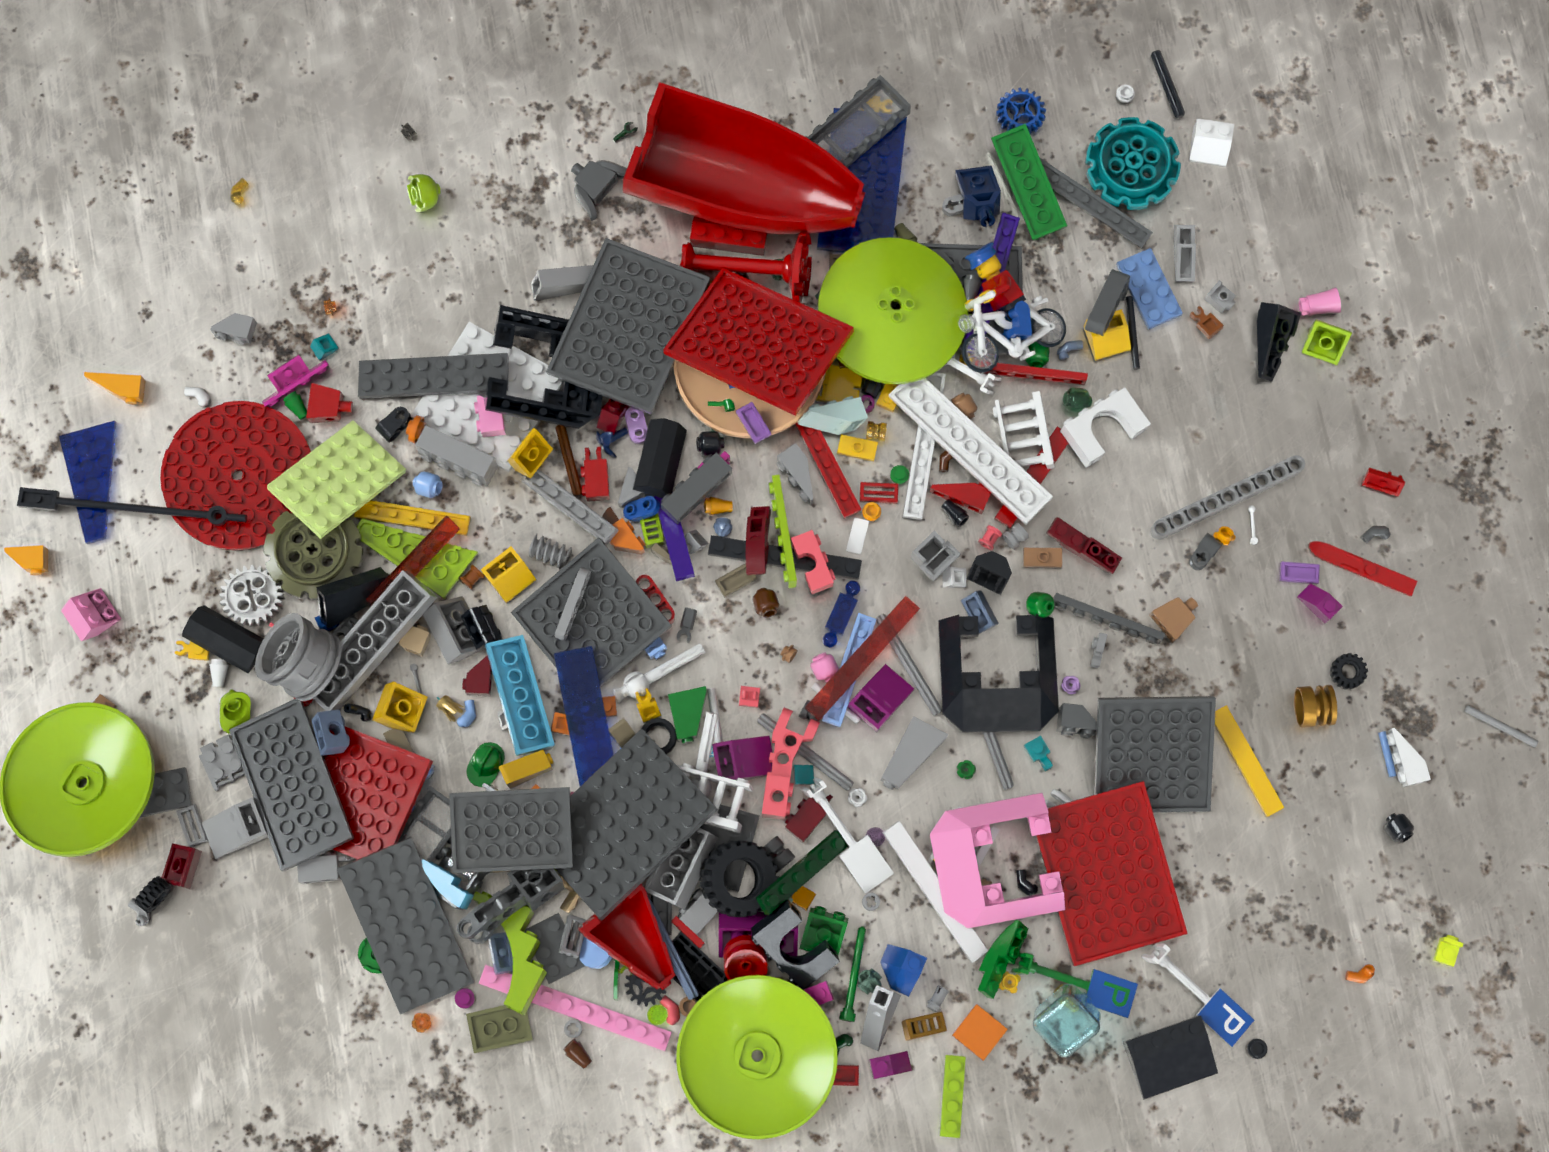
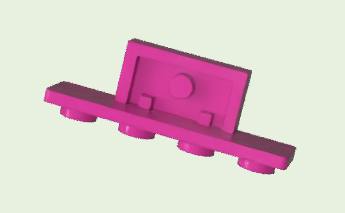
[262,354,329,406]

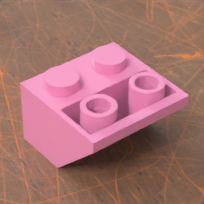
[61,588,121,642]

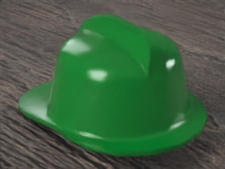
[466,742,505,787]

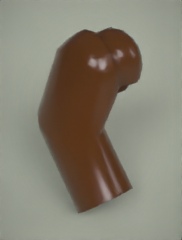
[939,450,953,472]

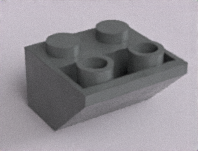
[1056,703,1097,738]

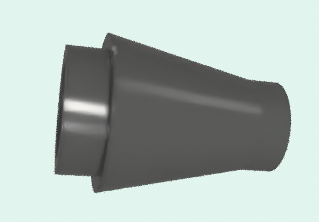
[964,274,982,301]

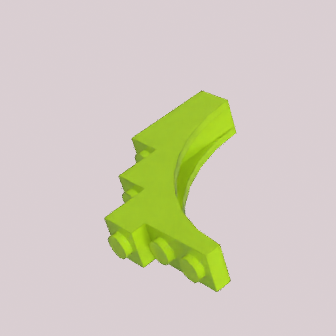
[473,891,547,1016]

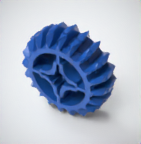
[996,87,1046,135]

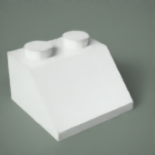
[1189,118,1234,167]

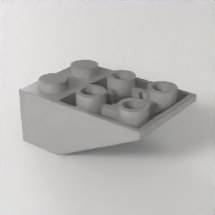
[202,797,268,859]

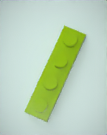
[939,1055,966,1138]

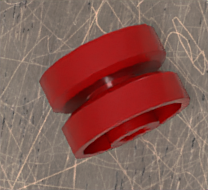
[723,935,768,980]

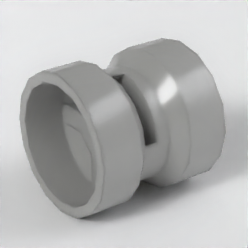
[1002,523,1029,550]

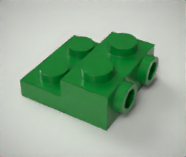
[799,906,849,956]

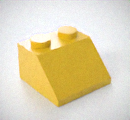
[507,428,553,479]
[372,681,428,733]

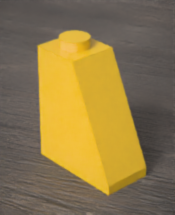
[499,750,554,789]

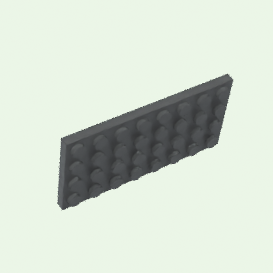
[229,699,355,872]
[337,837,474,1014]

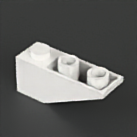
[1386,728,1431,787]

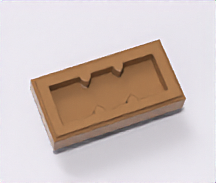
[1023,547,1062,568]

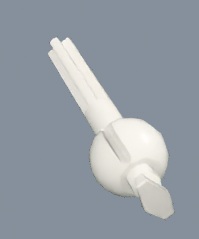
[613,644,705,703]
[689,712,718,797]

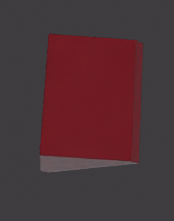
[161,843,202,889]

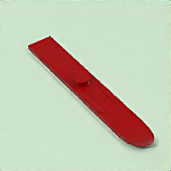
[1309,541,1417,597]

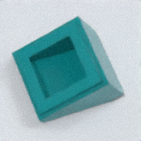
[310,333,339,361]
[794,765,814,786]

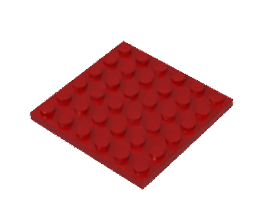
[323,726,433,860]

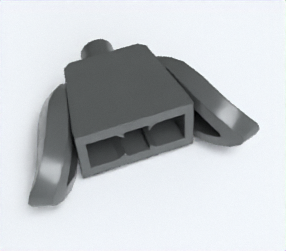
[571,160,627,221]

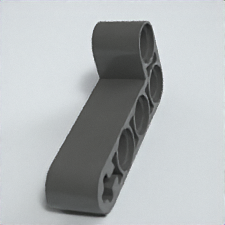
[1085,269,1130,336]

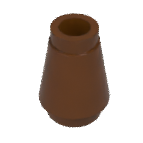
[563,1039,592,1069]

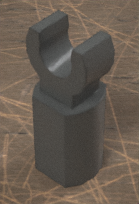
[677,608,697,643]

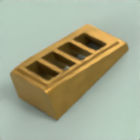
[901,1011,947,1041]

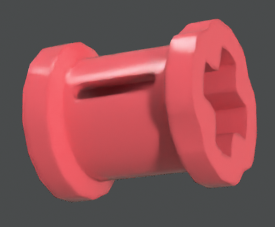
[978,525,1002,550]

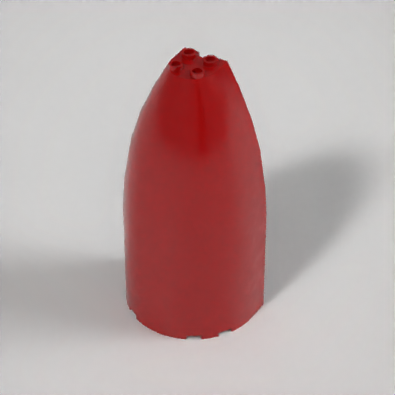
[623,82,865,235]

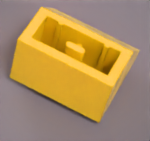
[1083,309,1131,361]
[480,546,537,603]

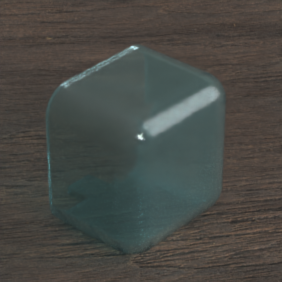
[1033,984,1101,1058]

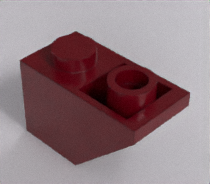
[596,399,629,435]

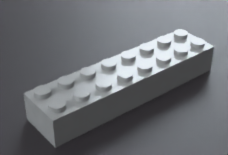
[313,570,437,711]

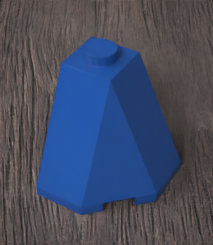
[880,944,927,997]

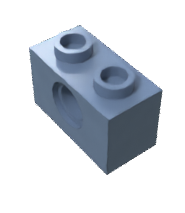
[311,710,350,756]

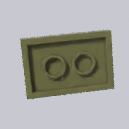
[466,1005,533,1054]

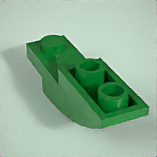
[978,920,1029,999]

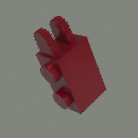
[785,789,833,843]

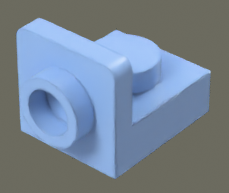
[645,637,667,660]

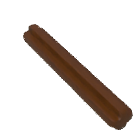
[555,425,582,497]

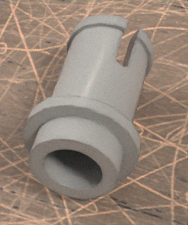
[927,985,949,1012]

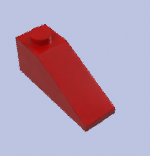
[929,483,991,515]

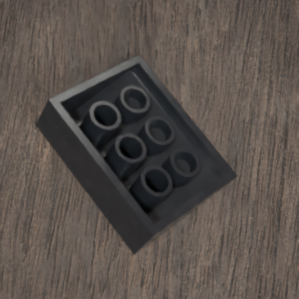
[1123,1015,1218,1100]

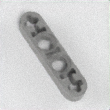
[555,567,591,641]

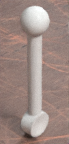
[1248,506,1258,545]

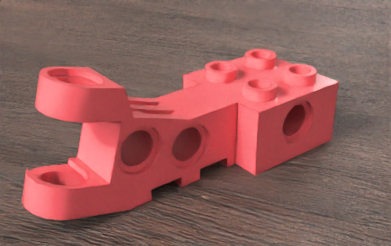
[762,707,820,821]

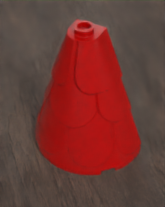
[578,884,675,990]

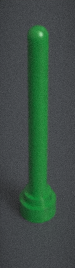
[839,926,866,1022]

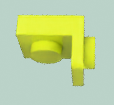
[1433,935,1464,967]

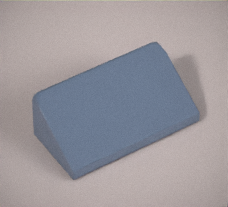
[961,590,999,634]

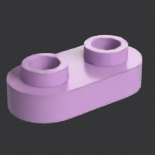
[625,407,647,444]

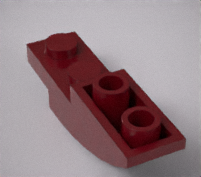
[746,506,771,575]
[1046,517,1122,574]

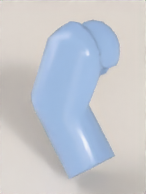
[457,700,476,727]

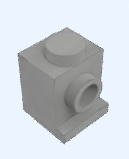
[1204,280,1236,314]

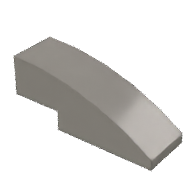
[1174,225,1196,281]

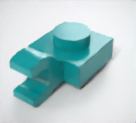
[1024,736,1053,772]

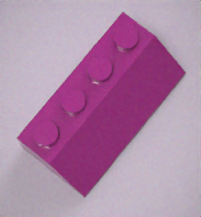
[719,912,798,958]

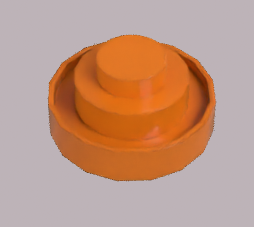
[406,415,426,444]

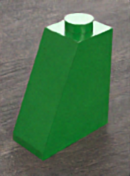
[668,686,707,744]

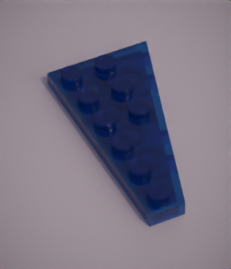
[59,420,116,544]

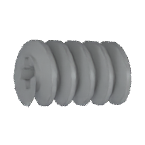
[529,534,572,569]

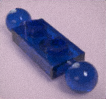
[822,580,861,648]

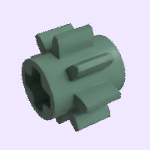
[857,968,882,995]

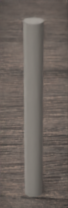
[1464,705,1538,748]

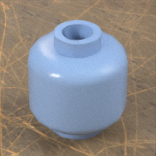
[413,471,443,498]

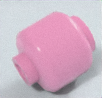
[810,652,839,682]

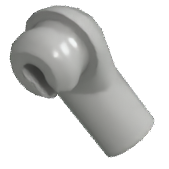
[128,898,150,926]

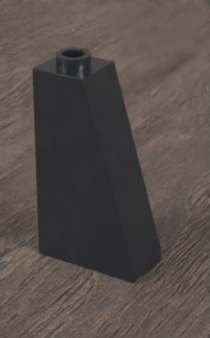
[316,567,391,628]

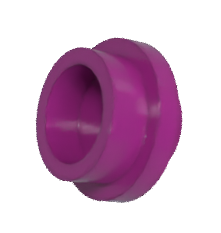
[455,988,475,1009]

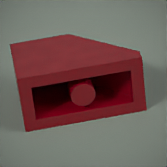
[462,655,492,697]

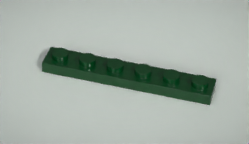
[756,830,848,915]

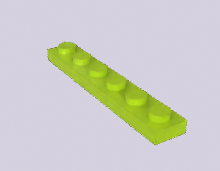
[768,475,797,588]

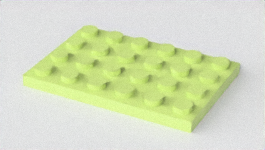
[267,421,406,539]

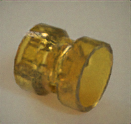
[866,421,887,441]

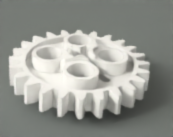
[219,565,284,627]

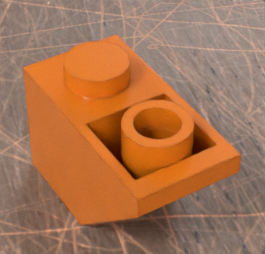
[610,518,645,555]

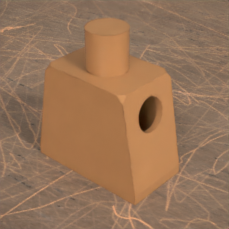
[1149,597,1198,643]

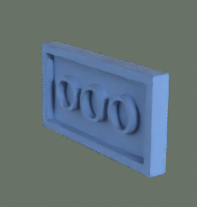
[1116,248,1183,330]

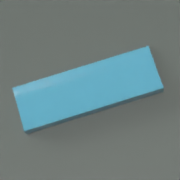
[485,635,555,756]

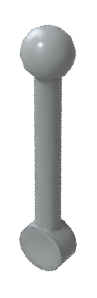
[410,664,422,694]

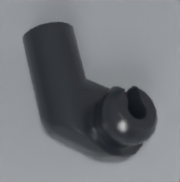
[344,703,372,722]

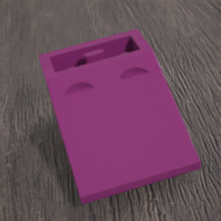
[848,664,914,732]
[712,736,773,780]

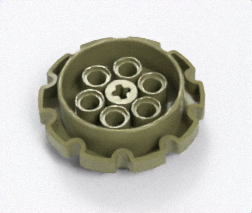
[263,511,363,600]

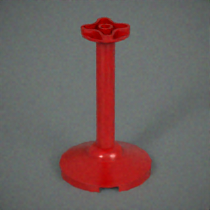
[680,232,812,305]

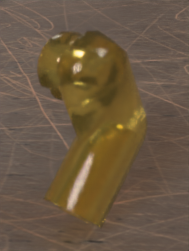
[230,178,249,205]

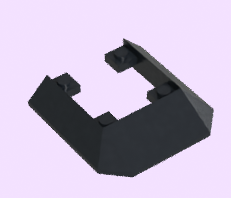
[484,305,602,429]
[938,613,1059,733]

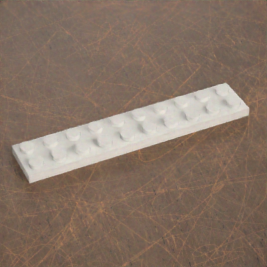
[889,378,1053,525]

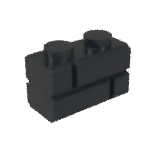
[461,605,502,650]

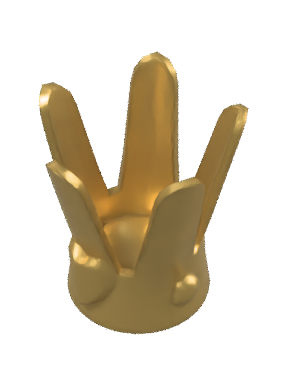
[436,695,464,722]

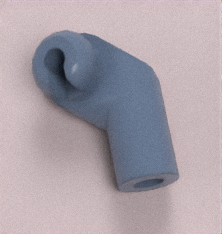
[1057,340,1083,360]

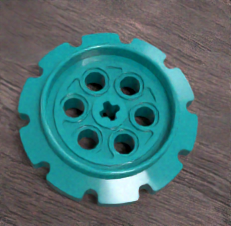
[1085,117,1181,210]

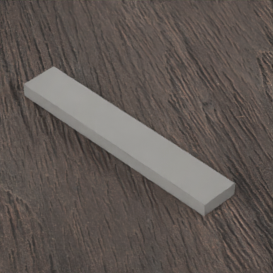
[520,469,619,546]

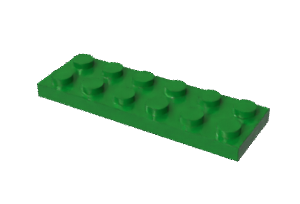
[991,123,1067,241]

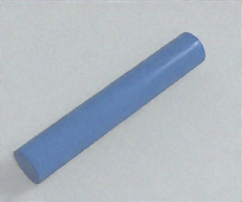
[1378,731,1397,777]

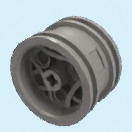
[255,613,342,701]

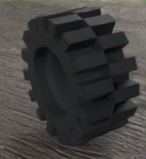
[1330,653,1368,689]
[135,876,172,913]

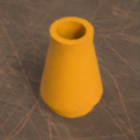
[704,496,733,515]

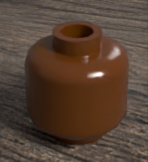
[752,588,780,618]

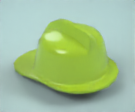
[219,689,251,734]

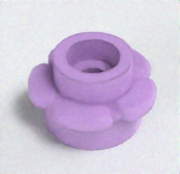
[1061,676,1081,695]

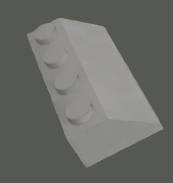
[644,828,718,910]

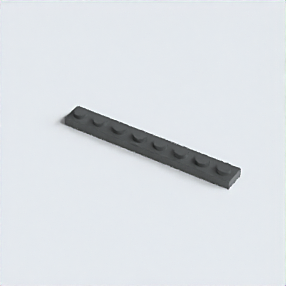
[1039,157,1153,249]

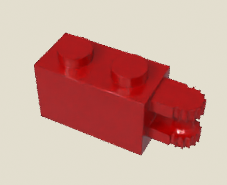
[581,447,610,502]

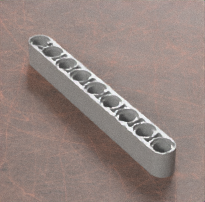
[1150,455,1305,540]

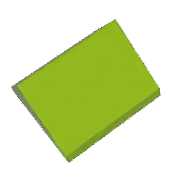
[1302,319,1352,365]

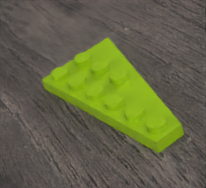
[357,518,478,599]

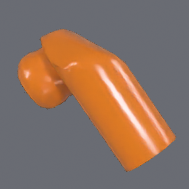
[1346,964,1375,983]

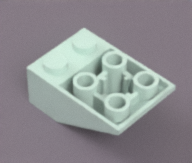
[797,396,868,435]

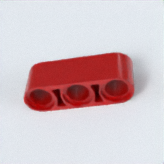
[636,575,675,624]

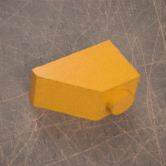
[4,545,49,575]

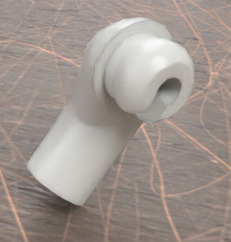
[184,387,210,407]

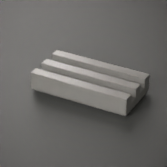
[176,804,208,848]
[558,914,586,959]

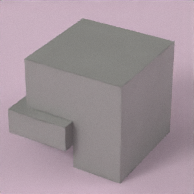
[911,531,961,581]

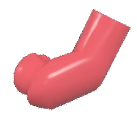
[659,995,680,1025]

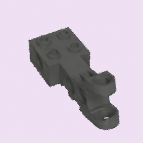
[457,868,565,944]

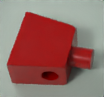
[306,383,353,423]

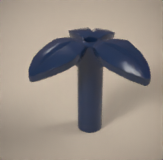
[596,427,628,458]

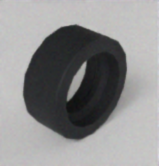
[641,718,677,754]

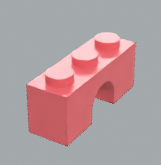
[791,530,836,594]

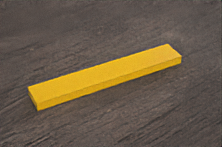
[354,500,471,536]
[1215,705,1284,817]

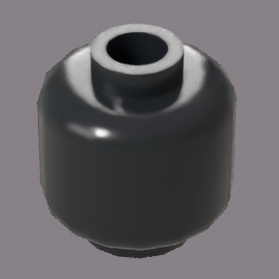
[696,431,724,456]
[1384,813,1414,843]

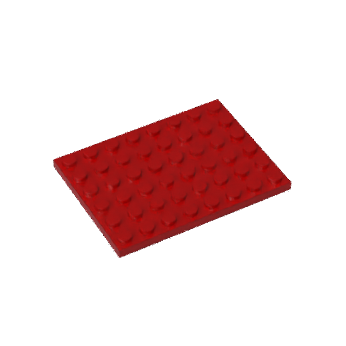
[663,268,854,416]
[1036,781,1188,966]

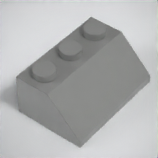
[423,596,485,664]

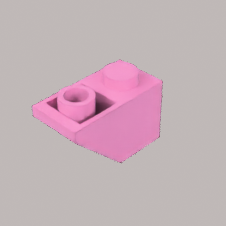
[474,395,506,437]

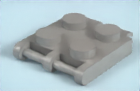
[199,734,245,791]

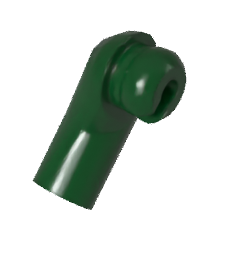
[836,1034,853,1056]

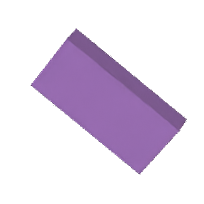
[736,402,771,444]
[1279,561,1320,584]

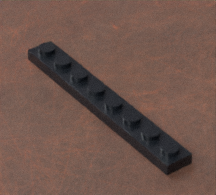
[708,535,862,580]

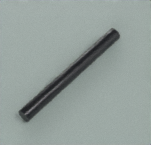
[1125,296,1140,370]

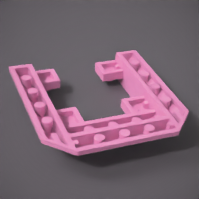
[930,793,1065,928]

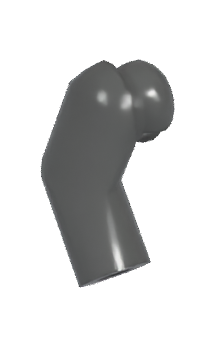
[1361,526,1391,543]

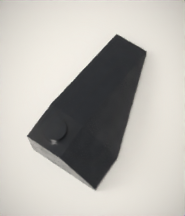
[1257,302,1301,382]

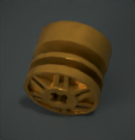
[1294,685,1337,728]

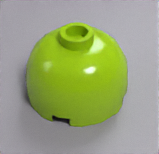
[407,174,441,212]

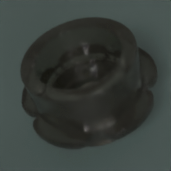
[400,122,417,140]

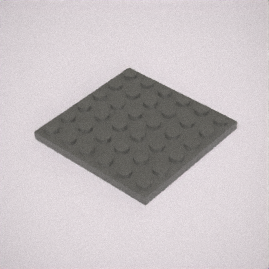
[511,537,672,701]
[1094,696,1216,813]

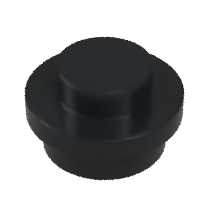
[1247,1039,1267,1059]

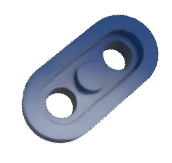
[623,496,660,522]

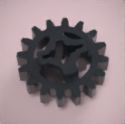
[624,973,666,1007]

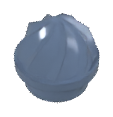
[713,517,732,537]

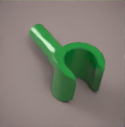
[708,399,735,412]

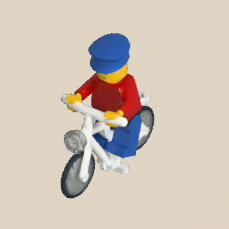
[958,242,1066,373]

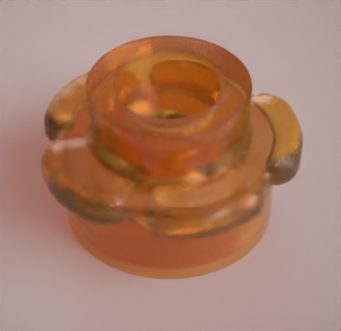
[323,298,337,316]
[412,1013,431,1033]

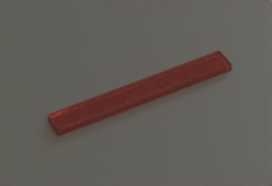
[804,596,920,721]

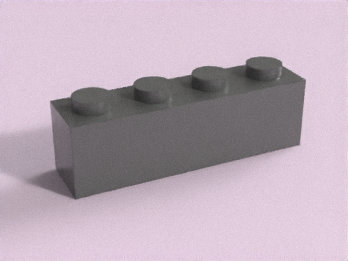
[661,452,732,524]

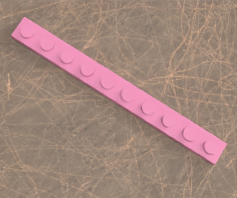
[478,965,672,1051]

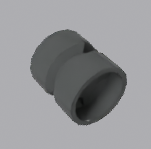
[764,836,795,873]

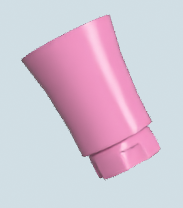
[1298,287,1341,316]

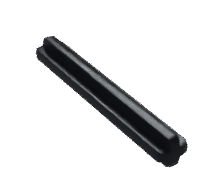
[1151,50,1185,118]

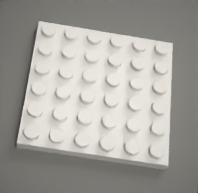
[411,322,563,472]

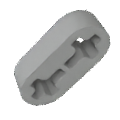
[942,194,963,216]

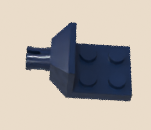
[955,166,1001,227]

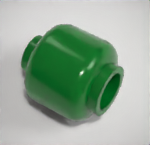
[1025,340,1050,368]
[1026,592,1055,618]

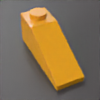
[84,372,146,405]

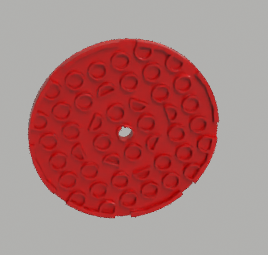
[160,401,311,550]

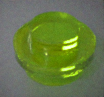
[647,1005,667,1025]

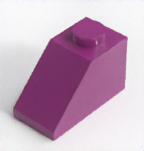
[1297,583,1343,624]
[869,1051,912,1079]

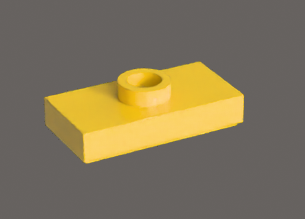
[837,434,878,462]

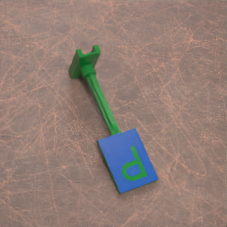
[1011,953,1138,1018]

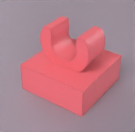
[739,686,760,708]

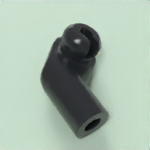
[1016,869,1038,896]

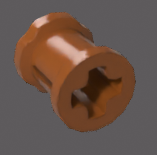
[459,565,484,590]

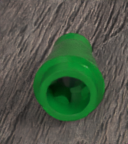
[283,391,307,420]

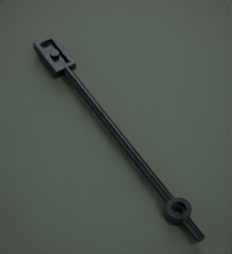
[17,487,247,526]

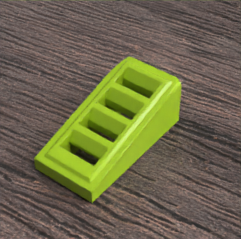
[640,513,665,549]

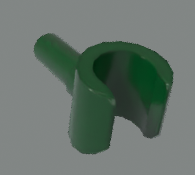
[613,122,638,142]

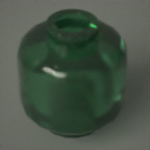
[1062,387,1092,413]

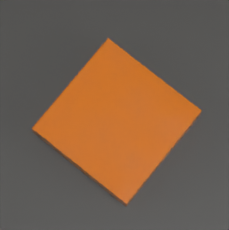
[952,1004,1008,1061]

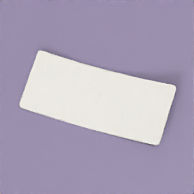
[846,518,869,554]

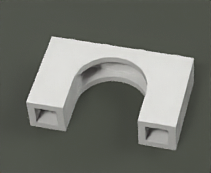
[1060,388,1151,468]

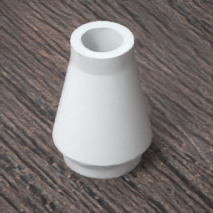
[209,659,229,687]

